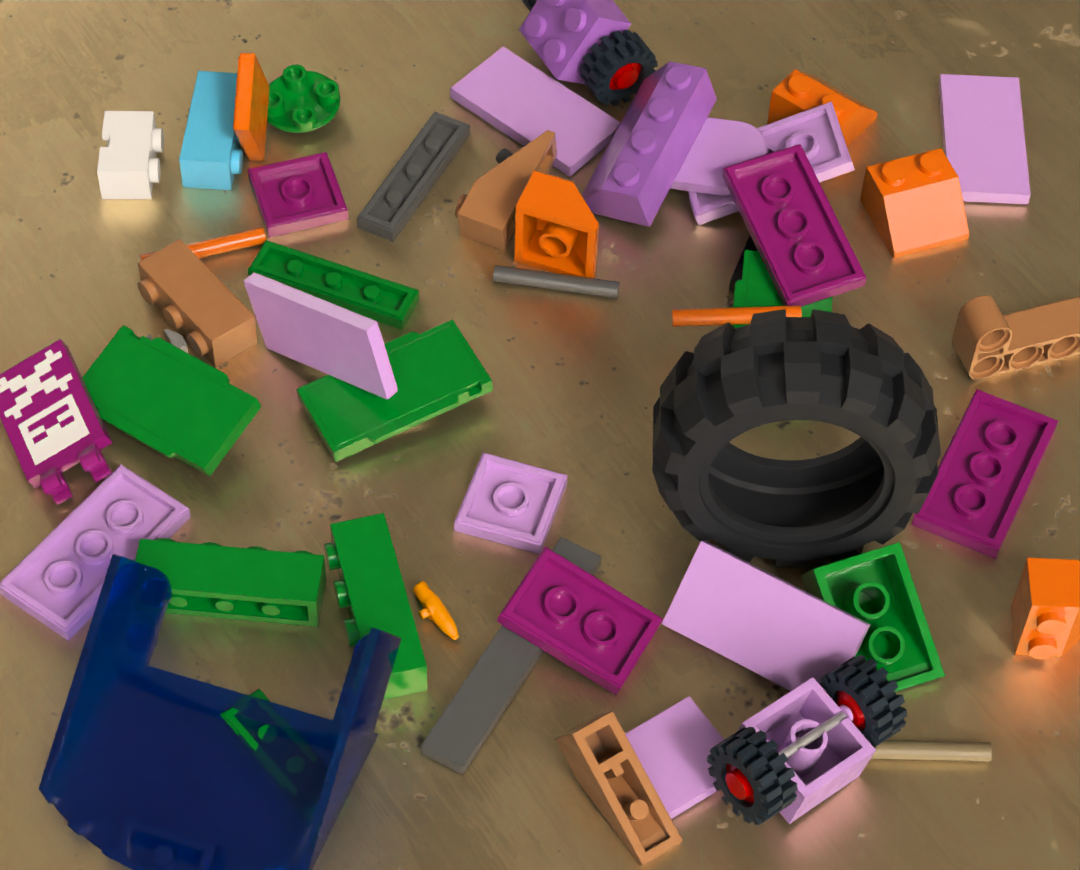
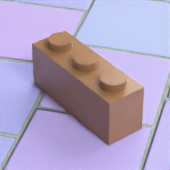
[138,239,258,368]

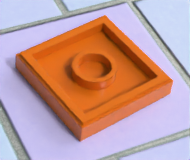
[233,53,270,161]

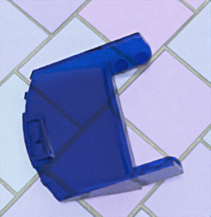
[38,554,401,870]

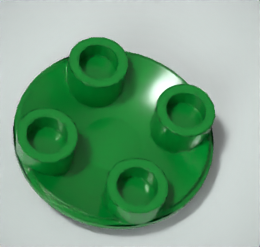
[267,64,340,133]

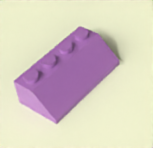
[582,61,717,227]

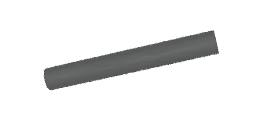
[493,265,620,298]

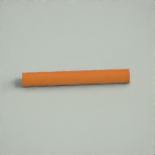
[140,227,266,261]
[671,305,802,327]

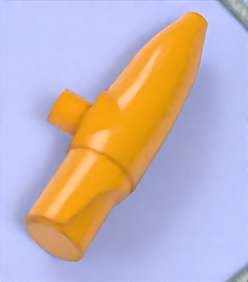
[413,581,459,640]

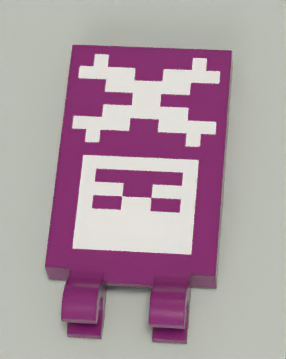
[0,339,112,505]

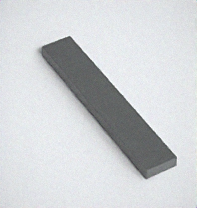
[421,537,601,775]

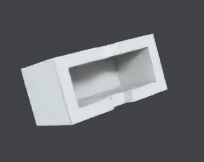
[97,111,164,199]

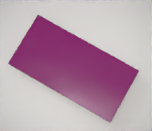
[722,144,867,307]
[912,389,1058,559]

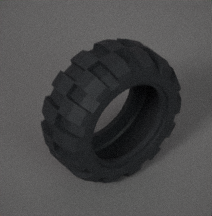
[652,309,941,567]

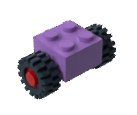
[519,0,658,106]

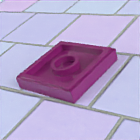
[248,152,349,238]

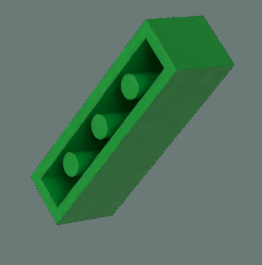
[324,513,428,703]
[130,538,326,627]

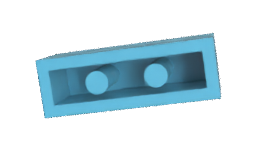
[179,71,243,190]

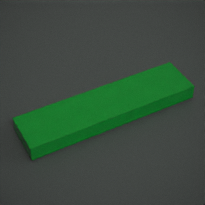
[248,240,419,330]

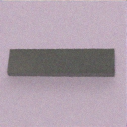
[357,112,470,242]

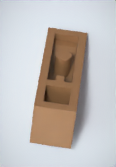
[455,130,557,252]
[555,711,683,866]

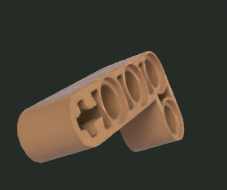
[952,295,1080,380]

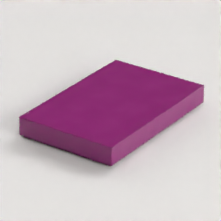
[496,546,663,695]

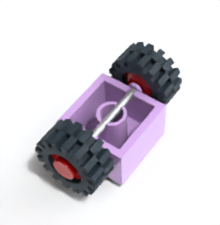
[707,655,907,825]

